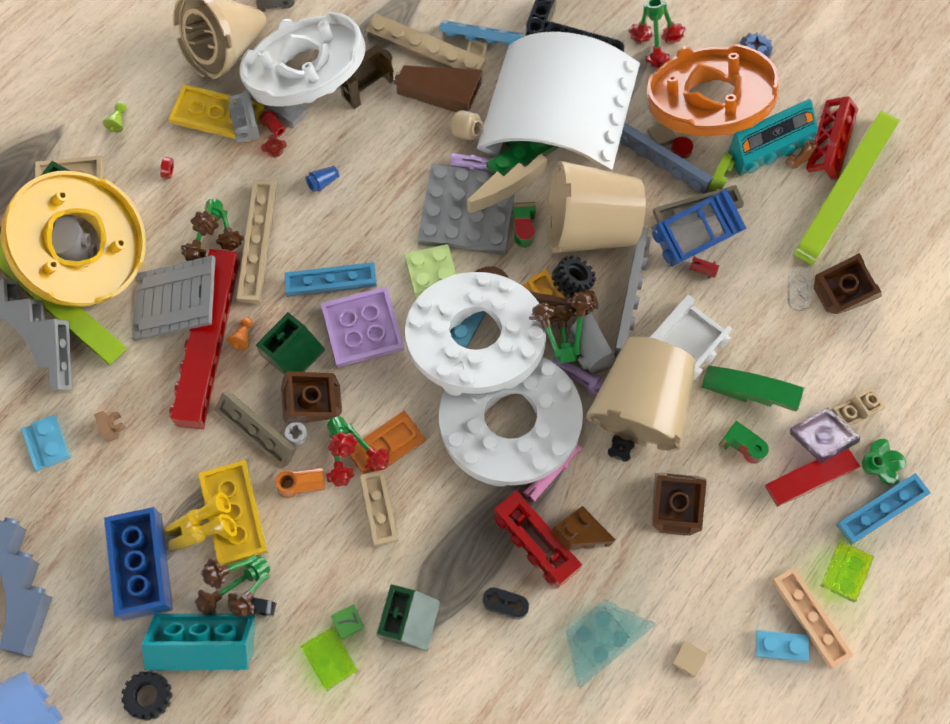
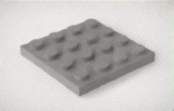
[418,164,514,255]

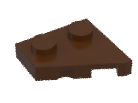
[551,506,615,550]

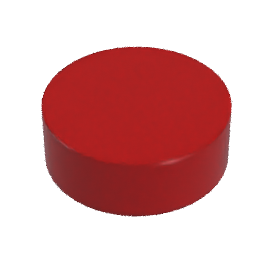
[671,136,694,159]
[160,156,174,179]

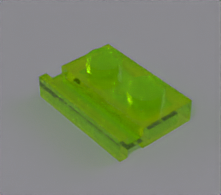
[820,540,874,603]
[301,626,359,692]

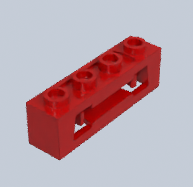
[494,490,583,589]

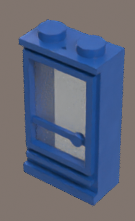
[651,189,747,267]

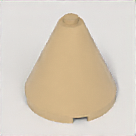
[173,0,266,79]

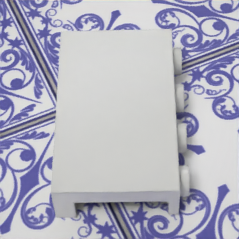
[650,295,732,381]

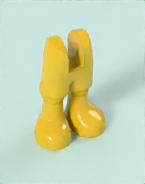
[164,493,237,551]

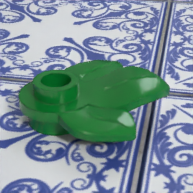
[861,439,907,485]

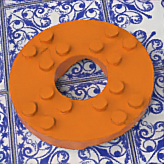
[647,44,779,136]

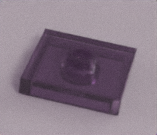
[790,407,860,464]

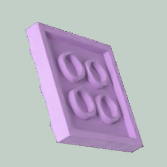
[321,286,405,368]

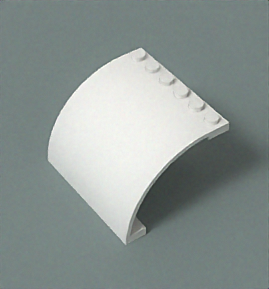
[477,32,640,171]

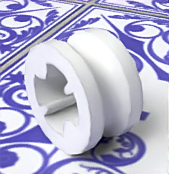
[285,422,308,446]

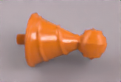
[227,317,253,350]

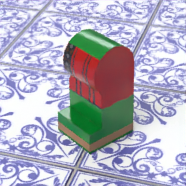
[512,202,536,248]
[718,421,769,464]

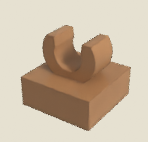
[94,411,125,442]

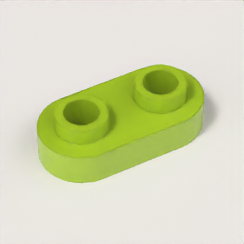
[708,152,735,191]

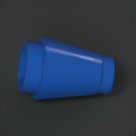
[305,166,339,192]

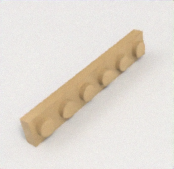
[366,13,486,70]
[237,180,277,304]

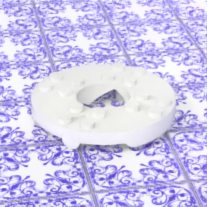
[240,11,365,106]
[405,272,546,396]
[439,357,583,487]

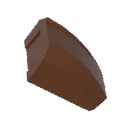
[814,253,882,314]
[281,371,342,423]
[652,473,707,536]

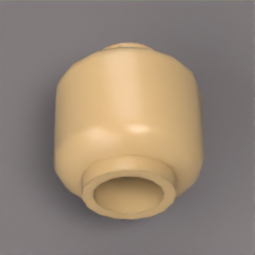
[450,111,483,141]

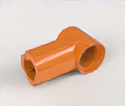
[275,468,325,498]

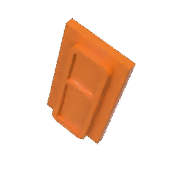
[349,410,426,474]

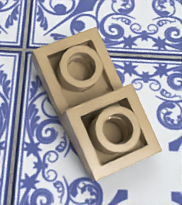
[829,388,885,431]

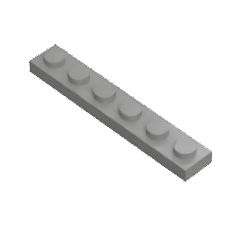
[614,227,651,357]

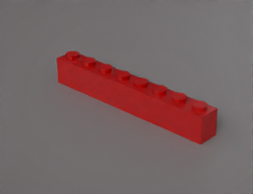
[169,249,240,429]

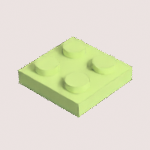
[405,244,456,297]

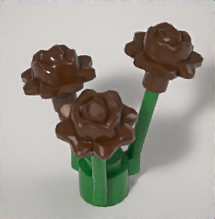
[181,199,244,261]
[529,292,596,363]
[195,555,270,617]

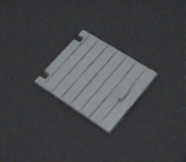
[132,255,215,341]

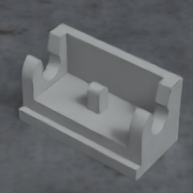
[228,91,260,143]

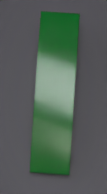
[701,365,804,412]

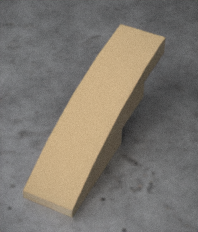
[467,154,547,214]

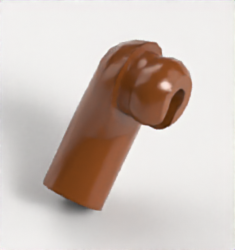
[786,141,816,168]

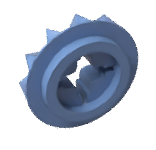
[739,32,773,58]

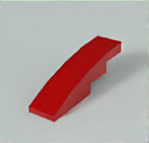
[764,446,861,507]

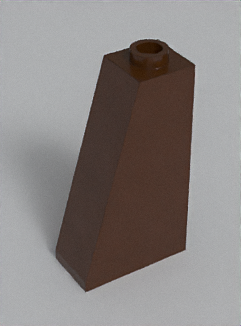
[394,65,482,113]

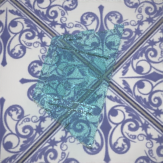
[566,599,656,688]

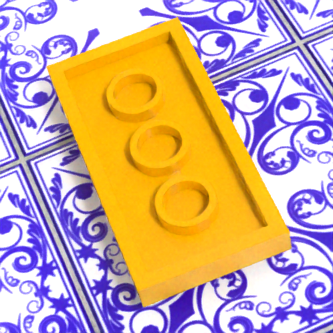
[169,84,265,143]
[198,460,269,566]

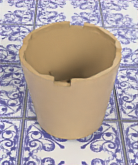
[547,161,647,253]
[586,337,696,451]

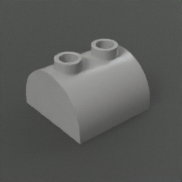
[52,215,98,261]
[568,313,615,373]

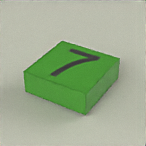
[331,604,365,640]

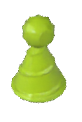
[102,102,127,132]

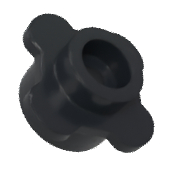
[608,435,635,462]

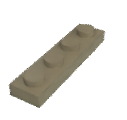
[653,185,744,228]
[214,390,297,468]

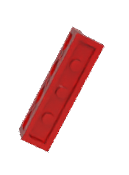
[806,96,858,179]

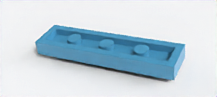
[440,20,524,46]
[284,262,377,297]
[836,473,931,545]

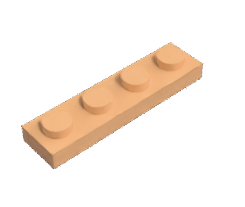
[772,567,854,670]

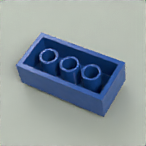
[104,507,173,621]

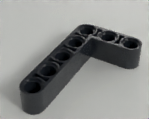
[525,0,625,52]

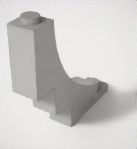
[0,279,72,391]

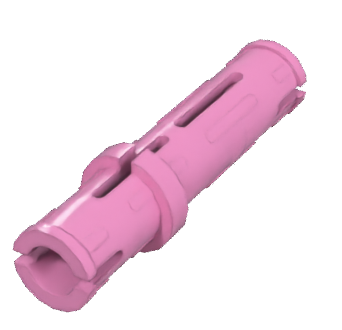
[523,443,582,502]

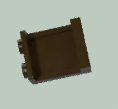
[340,43,394,109]

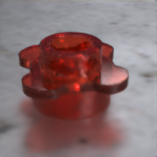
[261,135,287,158]

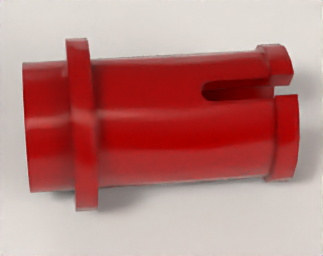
[259,110,286,137]
[689,256,720,279]

